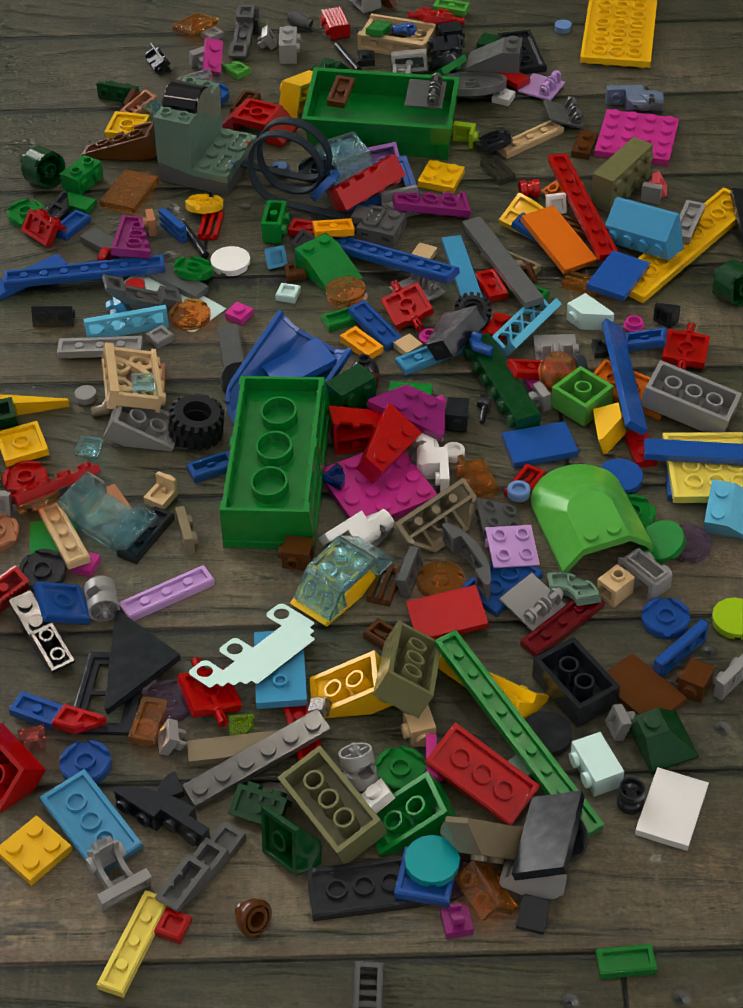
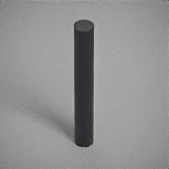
[333,42,362,70]
[181,220,209,259]

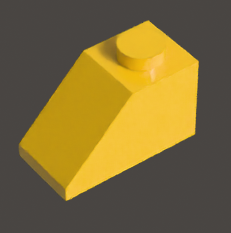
[593,402,626,455]

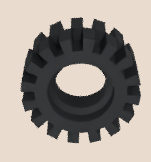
[454,292,492,330]

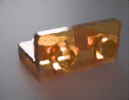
[455,455,499,498]
[455,860,518,921]

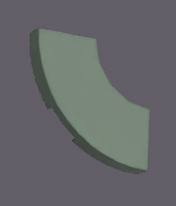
[547,572,601,606]

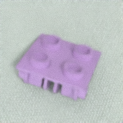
[518,70,566,101]
[484,525,540,568]

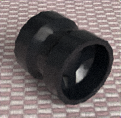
[617,777,646,815]

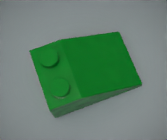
[294,233,363,297]
[375,771,457,857]

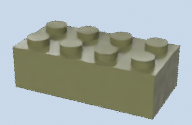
[591,137,654,213]
[373,620,440,718]
[277,746,388,864]

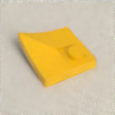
[499,193,544,238]

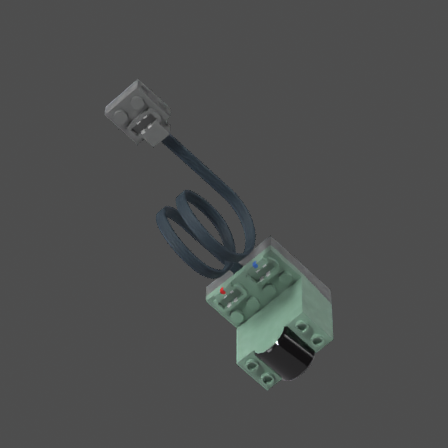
[153,76,407,248]

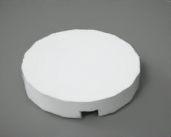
[210,246,251,276]

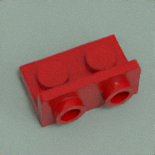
[21,208,67,247]

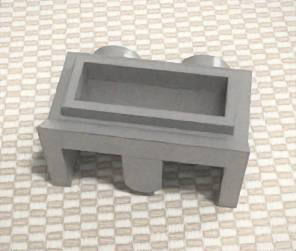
[618,547,673,601]

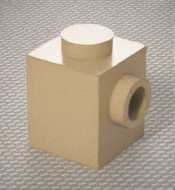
[597,564,635,608]
[401,705,436,748]

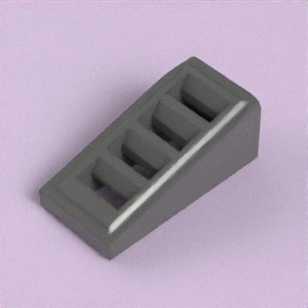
[353,961,384,1008]

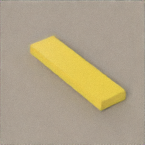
[97,890,169,998]

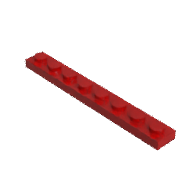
[547,153,618,261]

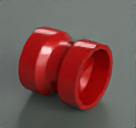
[518,179,541,198]

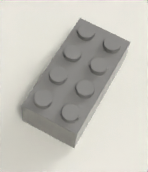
[641,360,742,432]

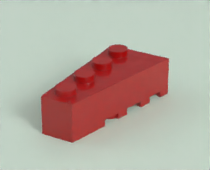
[325,154,405,213]

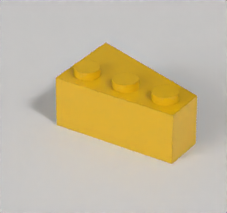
[279,70,313,119]

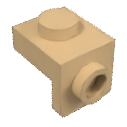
[143,471,179,510]

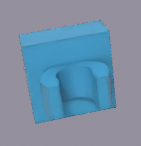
[264,245,288,269]
[105,297,130,314]

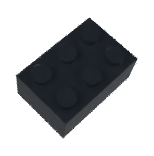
[532,637,621,728]

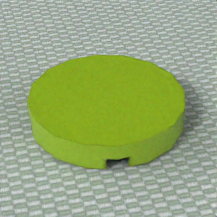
[712,597,743,640]

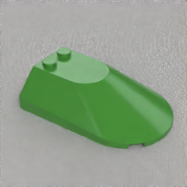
[531,464,653,573]

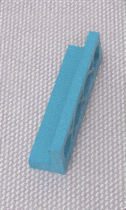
[492,298,562,357]
[83,305,169,338]

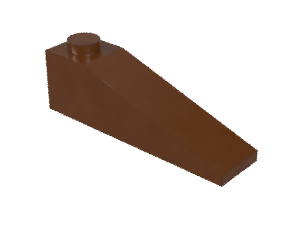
[81,121,157,161]

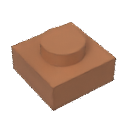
[142,209,157,237]

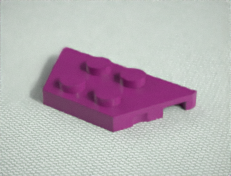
[367,384,445,442]

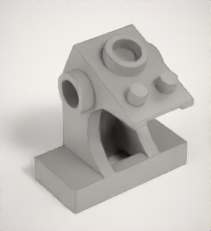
[85,836,152,912]

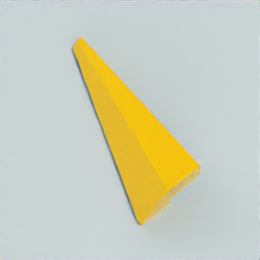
[0,394,70,415]
[438,654,549,719]

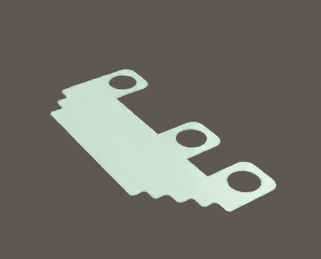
[189,604,315,688]

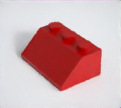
[0,723,46,812]

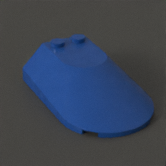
[225,310,353,424]

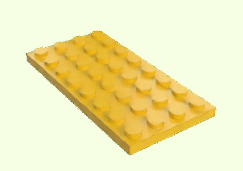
[580,0,657,68]

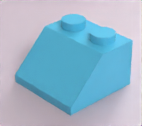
[703,479,743,539]

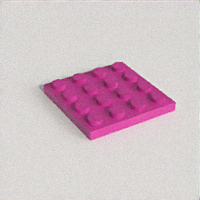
[594,109,679,166]
[323,452,437,520]

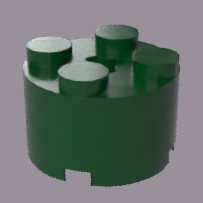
[20,146,65,189]
[712,259,743,307]

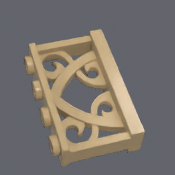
[357,14,436,55]
[101,342,166,413]

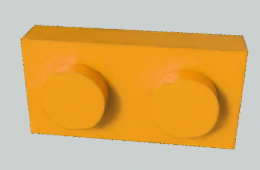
[312,218,354,238]
[340,326,383,359]

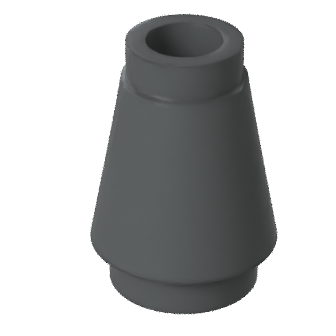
[287,9,313,30]

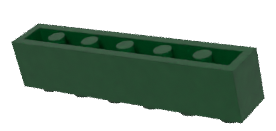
[463,333,541,431]

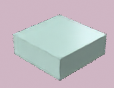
[275,283,301,304]

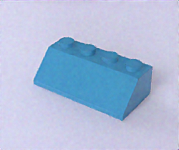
[605,197,684,260]

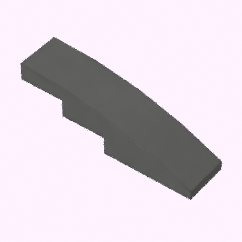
[155,821,247,913]

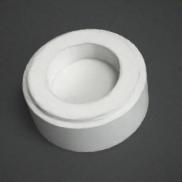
[444,442,465,463]

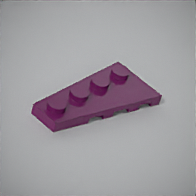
[392,191,471,218]
[111,215,151,259]

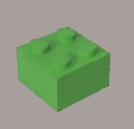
[551,366,614,427]

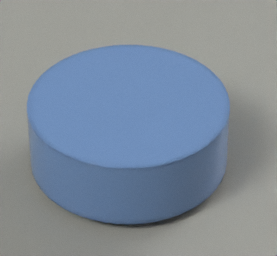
[554,20,572,34]
[507,480,530,502]

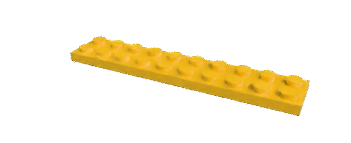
[628,187,737,303]

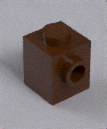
[278,535,314,571]
[676,658,715,703]

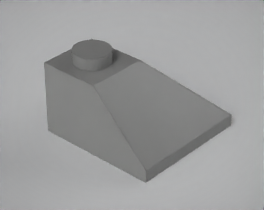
[499,859,567,900]

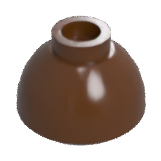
[235,898,272,938]

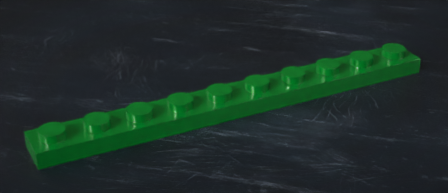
[434,630,605,838]

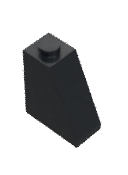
[426,305,487,361]

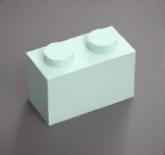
[569,732,624,797]

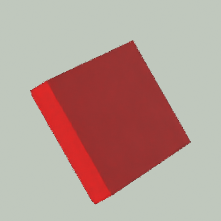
[406,585,489,640]

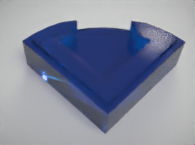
[322,463,345,491]

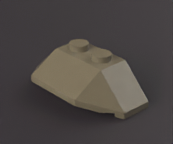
[393,477,476,554]
[440,816,524,864]

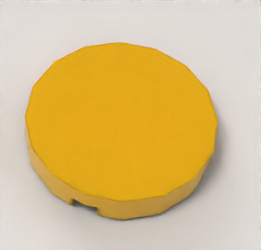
[185,194,224,214]

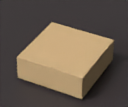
[411,242,437,260]
[393,333,423,355]

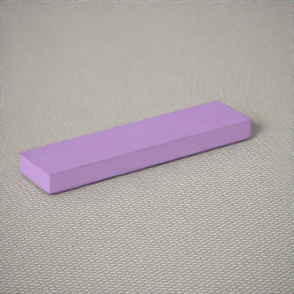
[119,565,215,621]

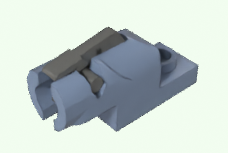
[605,85,664,112]

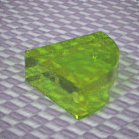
[229,713,255,736]

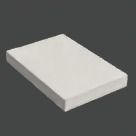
[635,767,709,851]

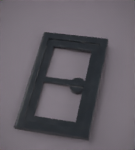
[66,652,143,736]

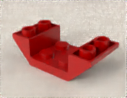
[222,98,299,147]

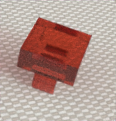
[17,725,46,753]

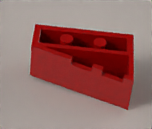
[356,402,422,484]
[329,406,381,456]

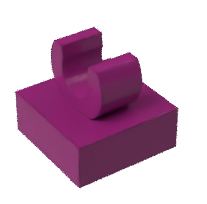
[440,903,474,939]

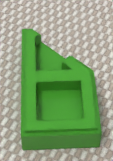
[221,61,251,80]

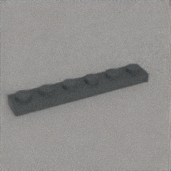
[182,709,331,810]

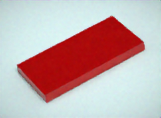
[424,722,540,826]

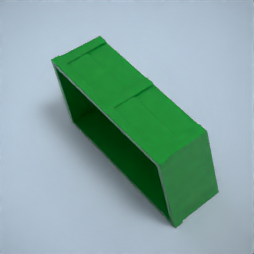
[302,67,460,160]
[219,376,330,550]

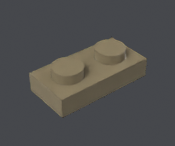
[175,506,198,556]

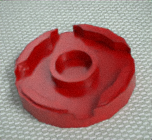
[3,460,48,495]

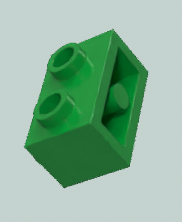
[60,155,104,195]
[261,200,291,244]

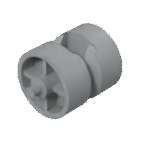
[84,576,120,622]
[338,742,379,792]

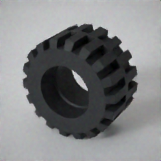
[168,393,225,451]

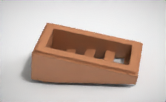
[120,89,160,114]

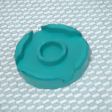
[405,835,460,887]

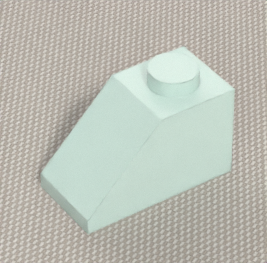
[566,293,614,331]

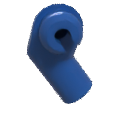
[391,23,417,35]
[469,331,494,357]

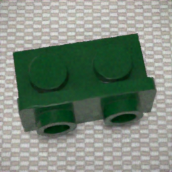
[96,81,139,102]
[228,781,293,825]

